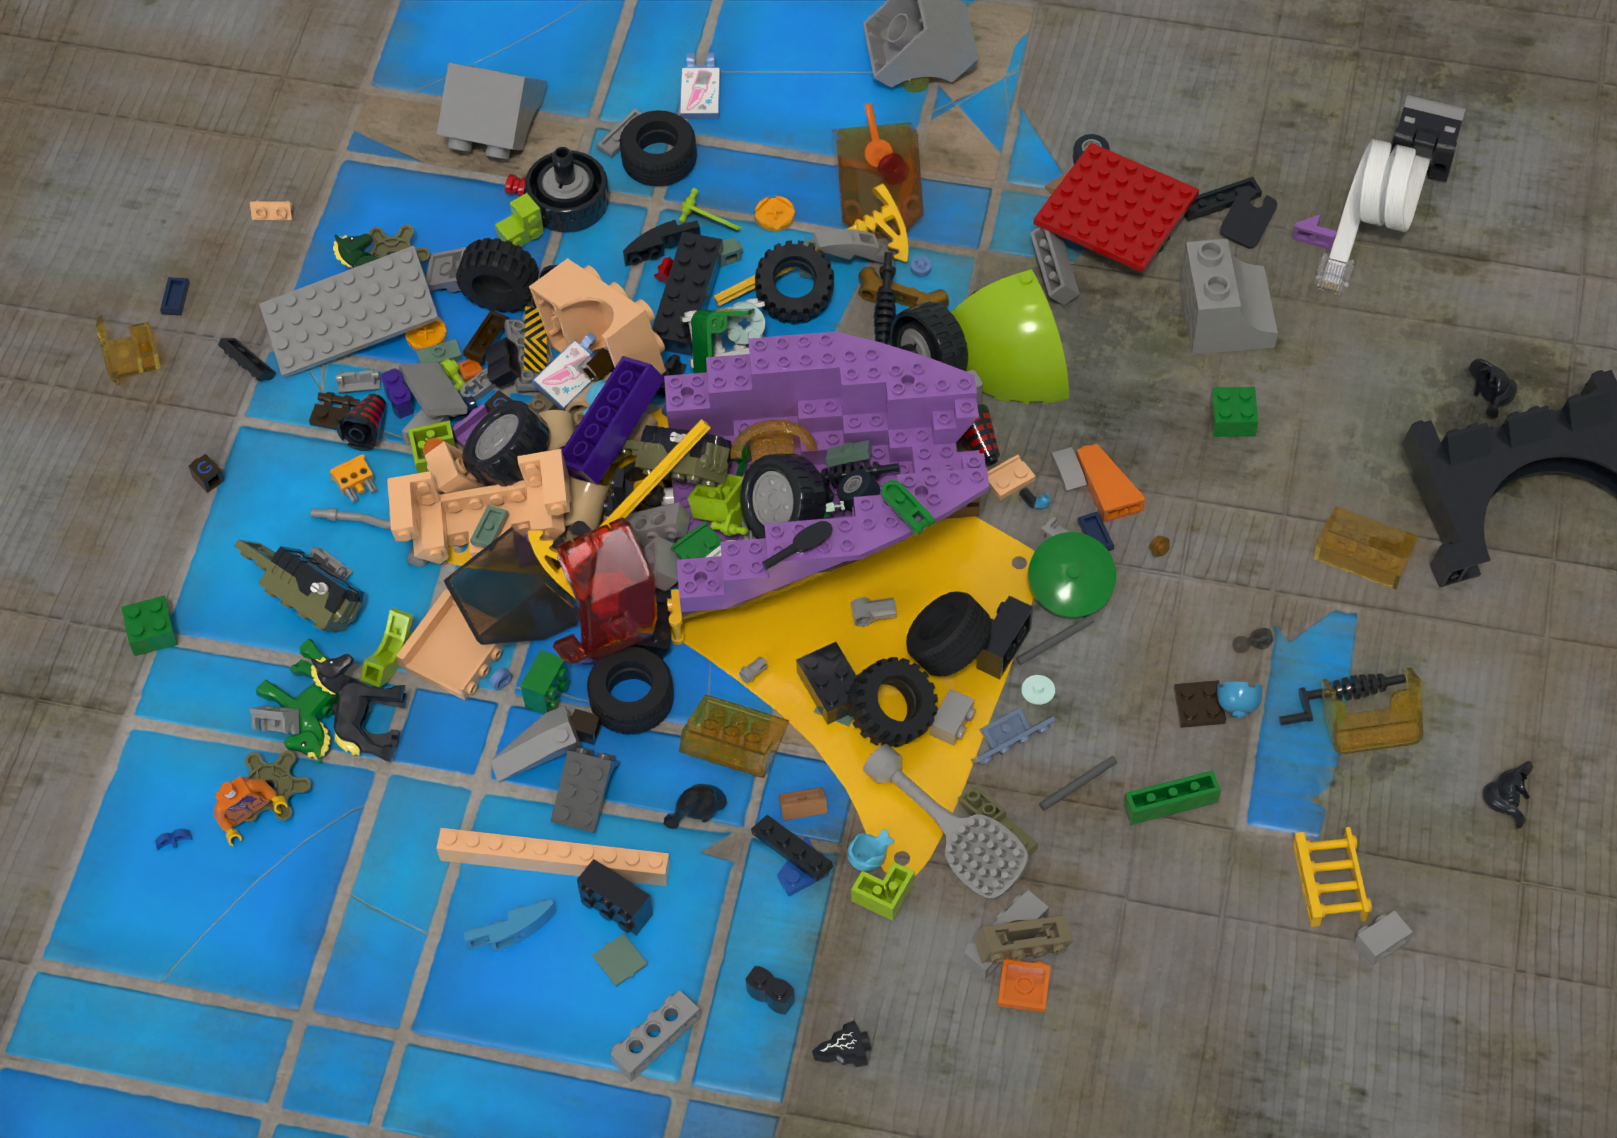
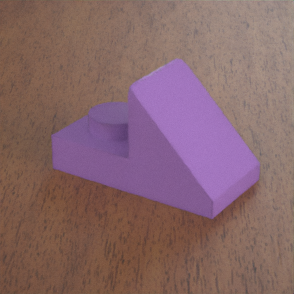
[1292,214,1337,250]

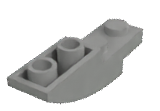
[812,229,889,263]

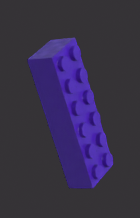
[562,356,665,485]

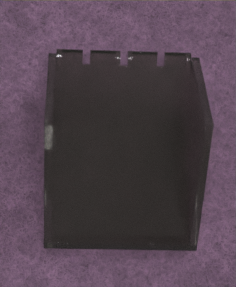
[443,527,583,645]

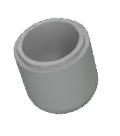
[407,548,428,568]

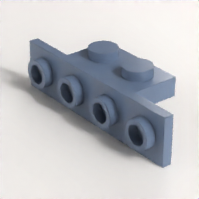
[971,708,1055,765]

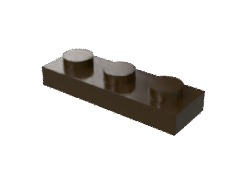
[463,310,509,364]

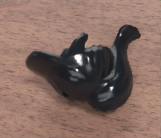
[1469,359,1517,418]
[1483,761,1533,829]
[663,784,727,829]

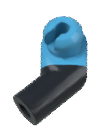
[1019,488,1051,509]

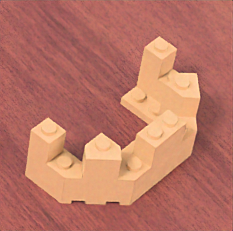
[387,449,572,564]

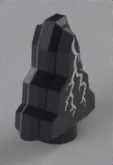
[812,1020,871,1067]

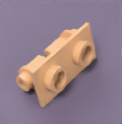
[250,200,294,220]

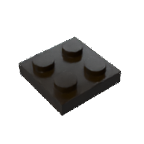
[1174,680,1226,728]

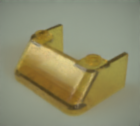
[1322,667,1423,754]

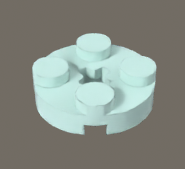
[724,302,765,344]

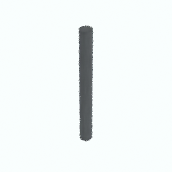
[1016,615,1094,665]
[1039,756,1117,811]

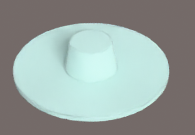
[1022,675,1055,705]

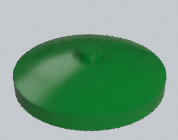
[1028,532,1116,619]

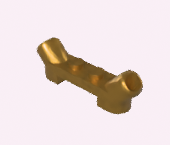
[858,267,949,308]

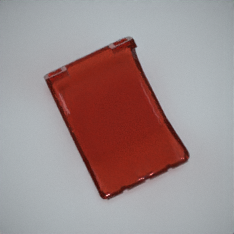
[553,517,658,664]

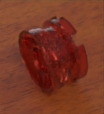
[878,153,910,185]

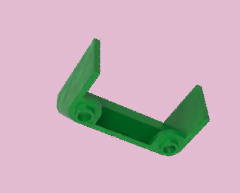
[691,308,755,374]

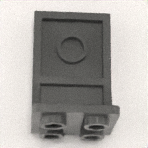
[550,747,620,833]

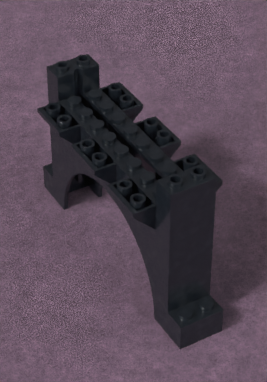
[1402,370,1617,588]

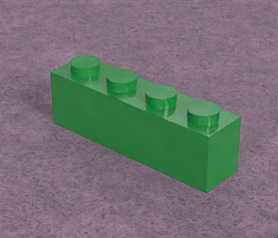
[1124,770,1221,825]

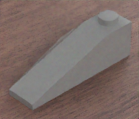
[490,705,582,782]

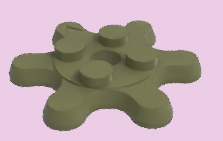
[368,224,430,262]
[229,751,311,823]

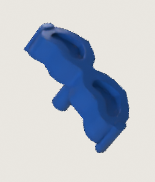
[155,829,192,850]

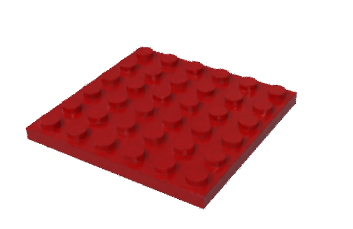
[1033,143,1199,273]

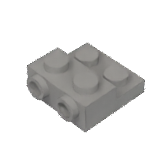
[426,247,466,293]

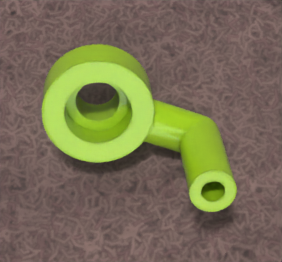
[440,358,465,392]

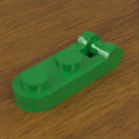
[881,480,935,536]

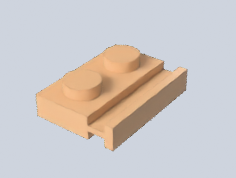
[987,455,1036,500]

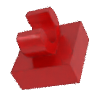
[654,257,673,283]

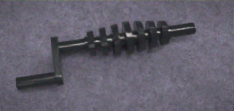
[873,252,896,345]
[820,461,900,486]
[1279,673,1406,725]

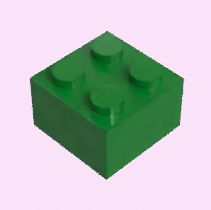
[1210,387,1258,437]
[121,595,178,656]
[520,650,570,714]

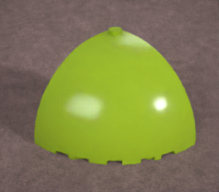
[951,269,1069,404]

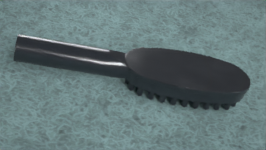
[762,521,833,570]

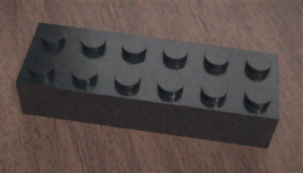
[652,232,723,356]

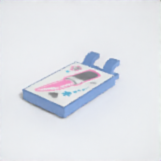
[679,53,721,119]
[532,332,609,411]

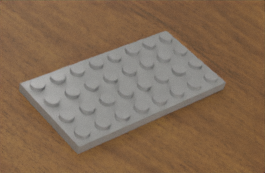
[259,246,440,378]

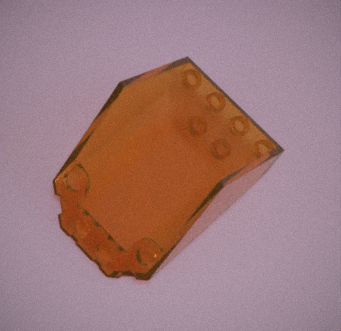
[831,122,923,239]

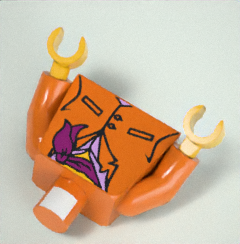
[214,776,288,846]

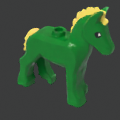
[256,639,339,763]

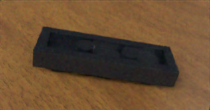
[218,338,276,381]

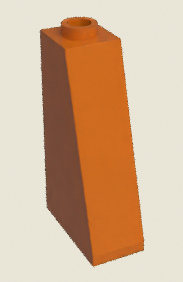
[1076,444,1145,523]

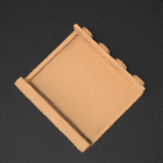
[396,589,514,701]

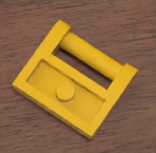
[667,589,685,646]

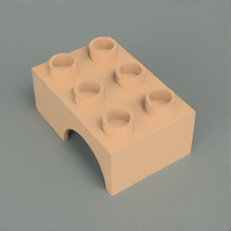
[529,258,666,374]

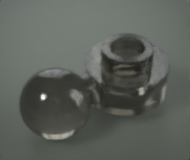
[644,479,666,506]
[1232,628,1274,653]

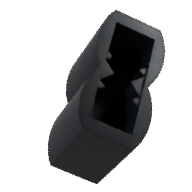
[485,337,521,387]
[745,966,795,1015]

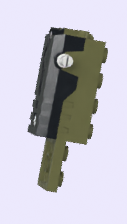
[618,425,732,487]
[234,539,364,632]

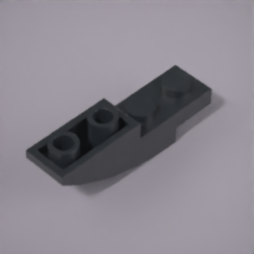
[623,220,700,267]
[603,468,634,521]

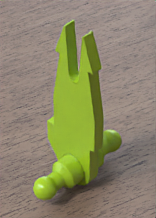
[679,188,741,231]
[711,502,748,536]

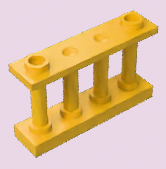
[1293,827,1372,927]

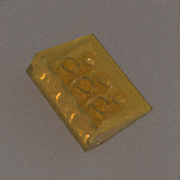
[1313,506,1419,590]
[679,694,789,778]

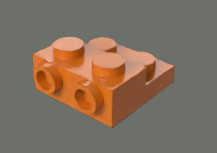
[997,959,1051,1013]

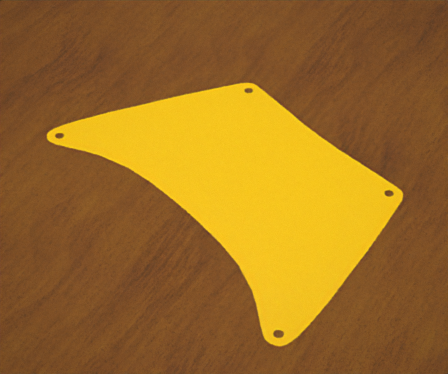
[446,408,1035,876]

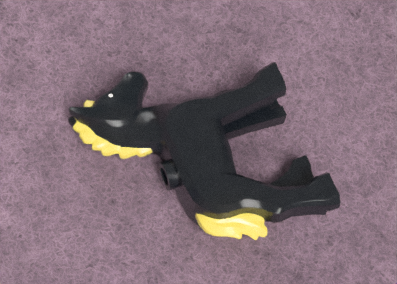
[311,654,407,762]

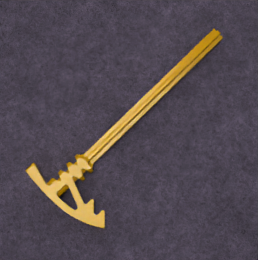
[713,183,908,307]
[527,419,711,602]

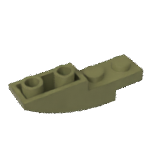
[958,784,1038,856]

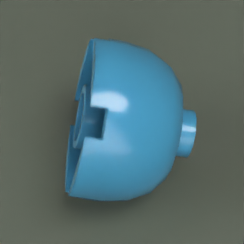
[1217,682,1262,718]

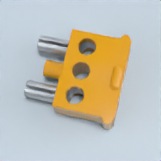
[330,455,378,503]

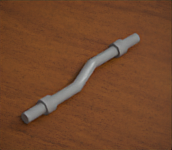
[310,508,391,530]

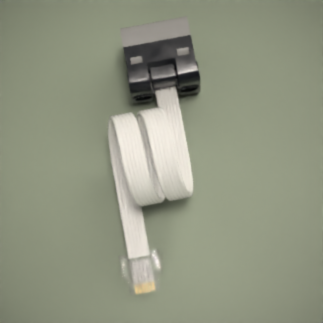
[1315,95,1466,296]

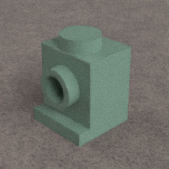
[719,238,743,268]

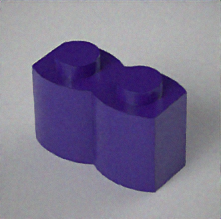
[381,368,414,419]

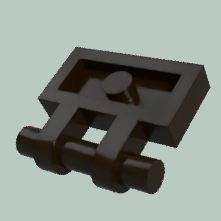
[309,392,360,430]

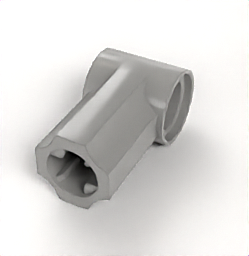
[851,597,896,627]

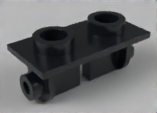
[656,354,687,397]

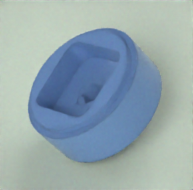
[911,256,931,277]
[489,668,512,690]

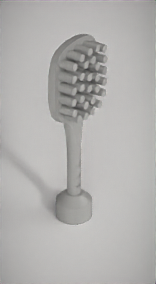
[863,744,1029,899]

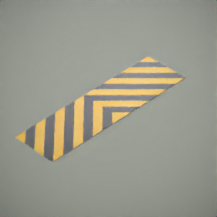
[524,306,547,372]

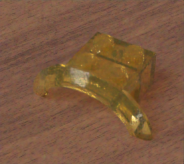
[96,315,160,385]
[731,420,818,463]

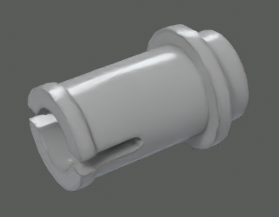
[739,657,768,683]

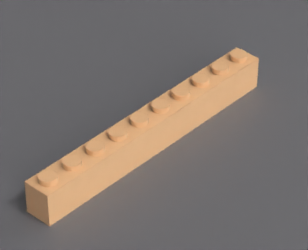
[436,828,671,886]

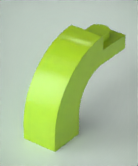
[360,608,413,688]

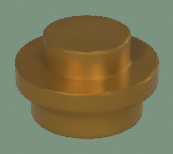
[1150,536,1170,557]

